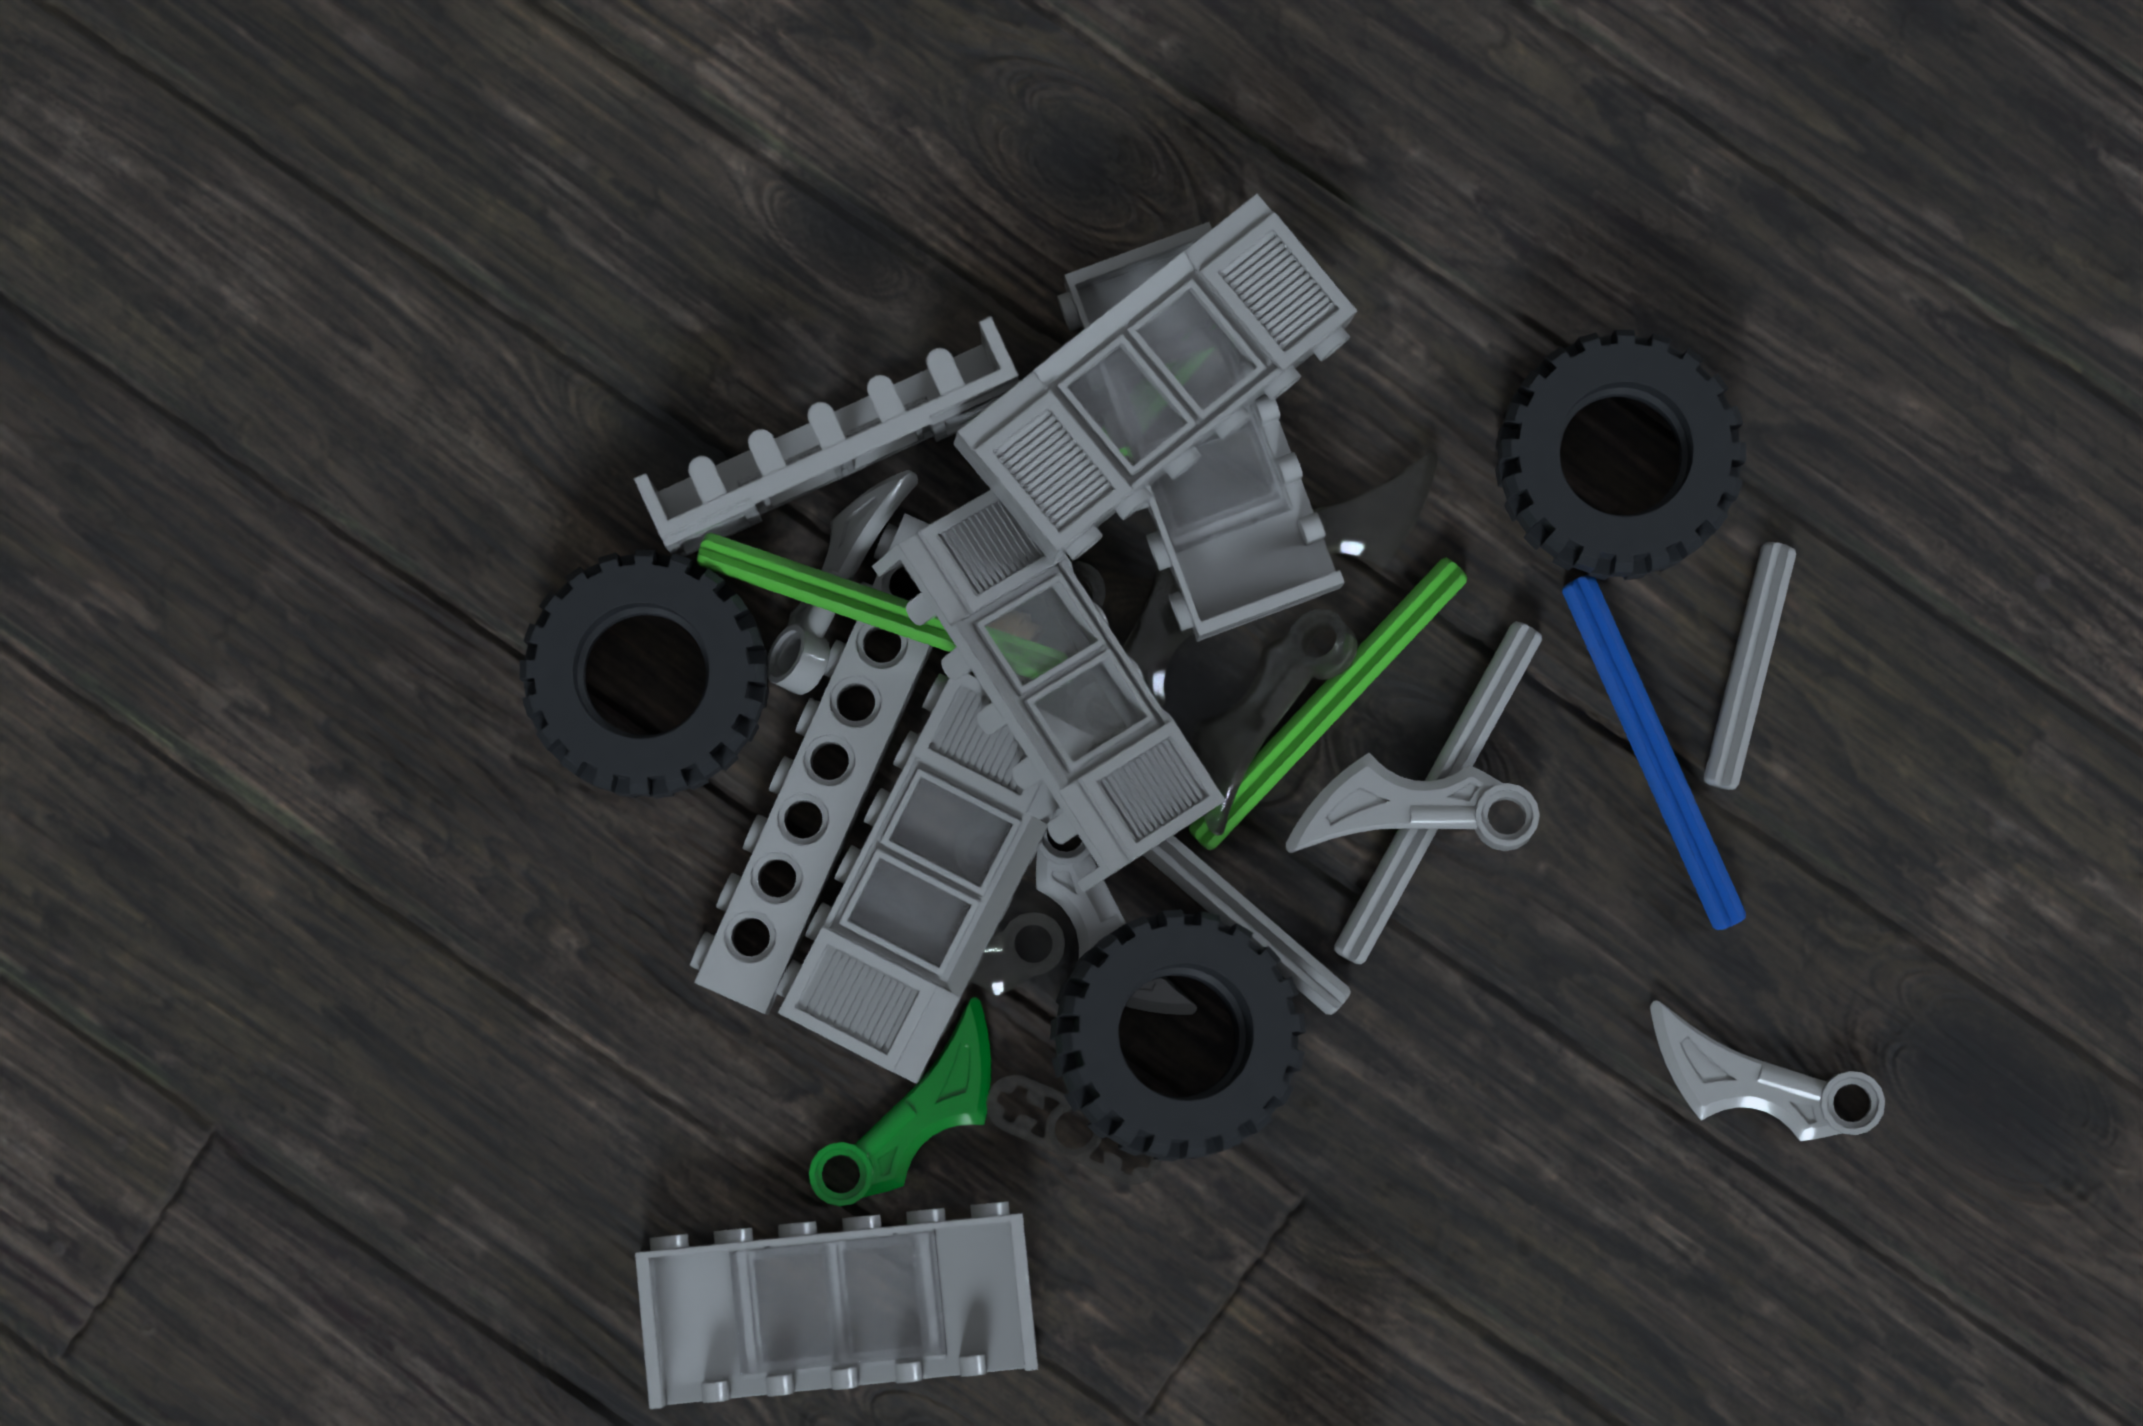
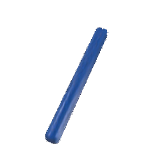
[1562,575,1746,930]

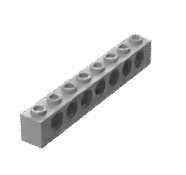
[690,514,933,1015]

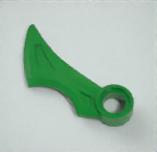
[809,997,991,1206]

